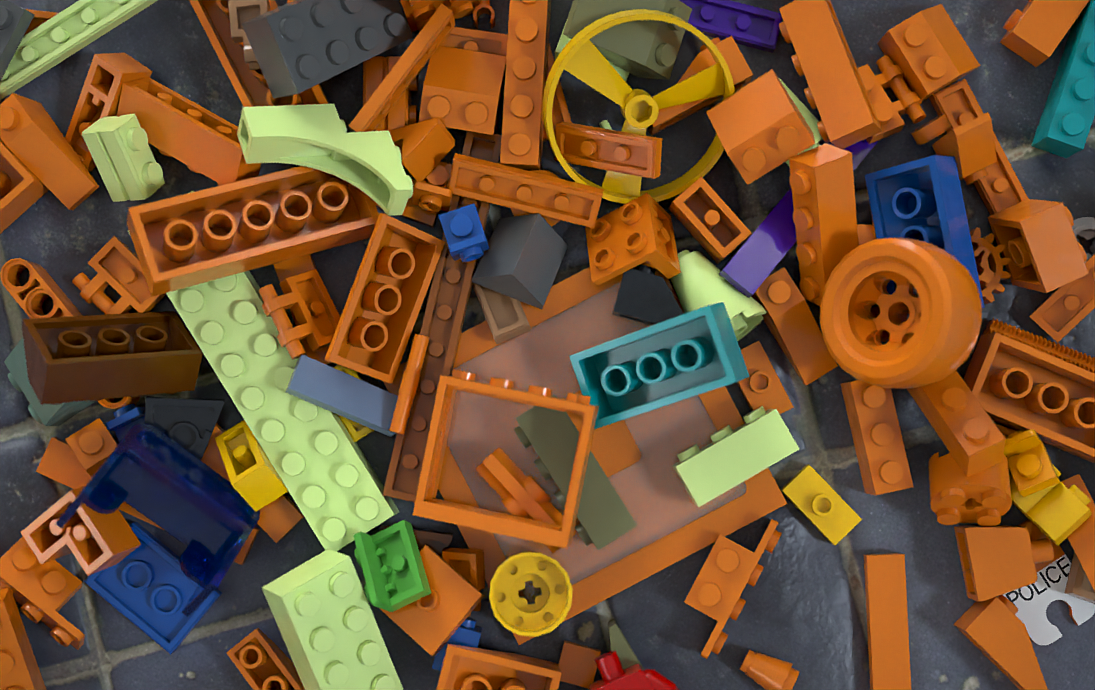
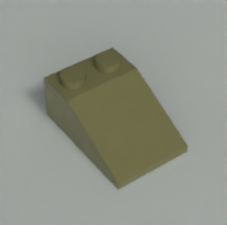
[563,0,692,80]

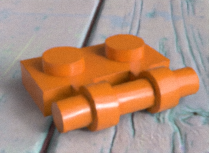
[858,55,927,144]
[72,236,166,315]
[258,269,340,360]

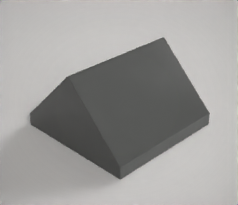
[472,213,568,309]

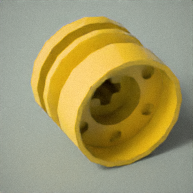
[489,551,573,637]

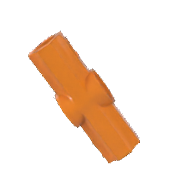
[475,447,577,554]

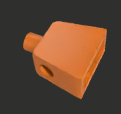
[954,525,1054,602]

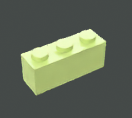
[672,406,799,507]

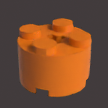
[928,452,1012,527]

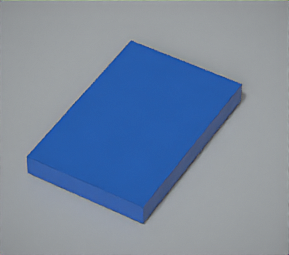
[84,522,222,654]

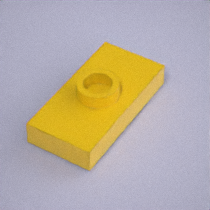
[780,464,862,546]

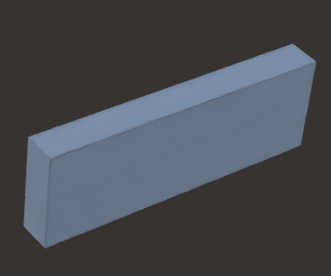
[286,354,398,437]

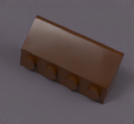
[22,311,203,405]

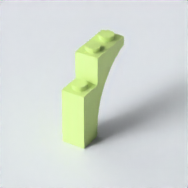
[237,104,413,216]

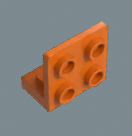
[585,193,681,285]

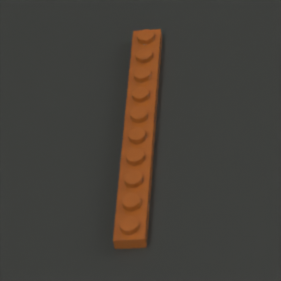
[383,131,502,502]

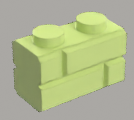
[82,114,165,202]

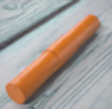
[389,334,430,435]

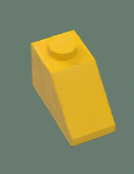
[215,420,288,512]

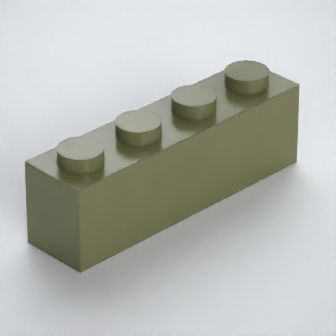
[514,394,638,551]

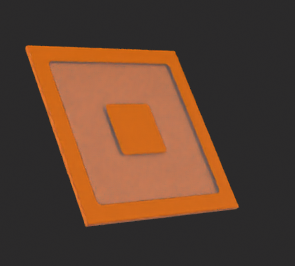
[383,261,787,645]

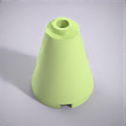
[670,250,766,341]

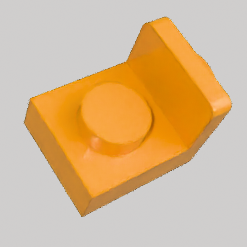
[1004,429,1060,497]

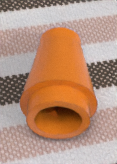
[739,649,800,690]

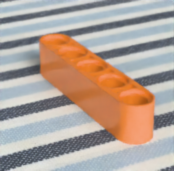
[0,258,140,409]

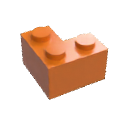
[20,481,141,576]

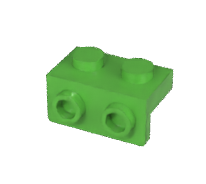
[354,520,431,612]

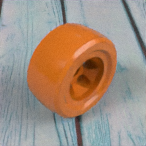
[820,237,982,389]

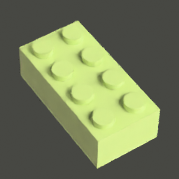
[261,549,403,690]

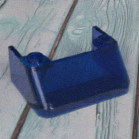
[55,423,260,617]

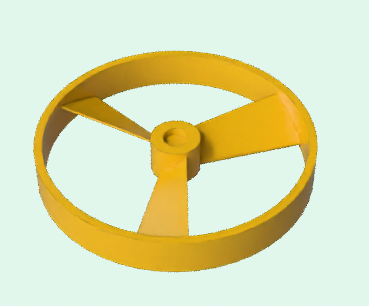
[543,9,735,204]

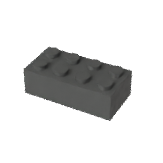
[241,0,413,98]

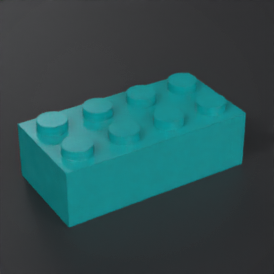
[569,302,750,429]

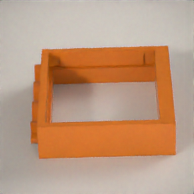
[413,369,599,549]

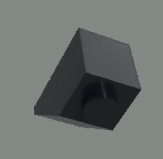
[612,264,684,326]

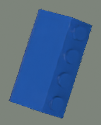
[865,155,985,319]

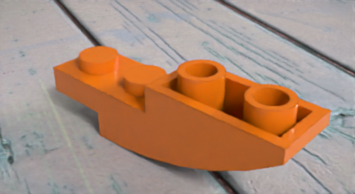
[226,628,305,690]

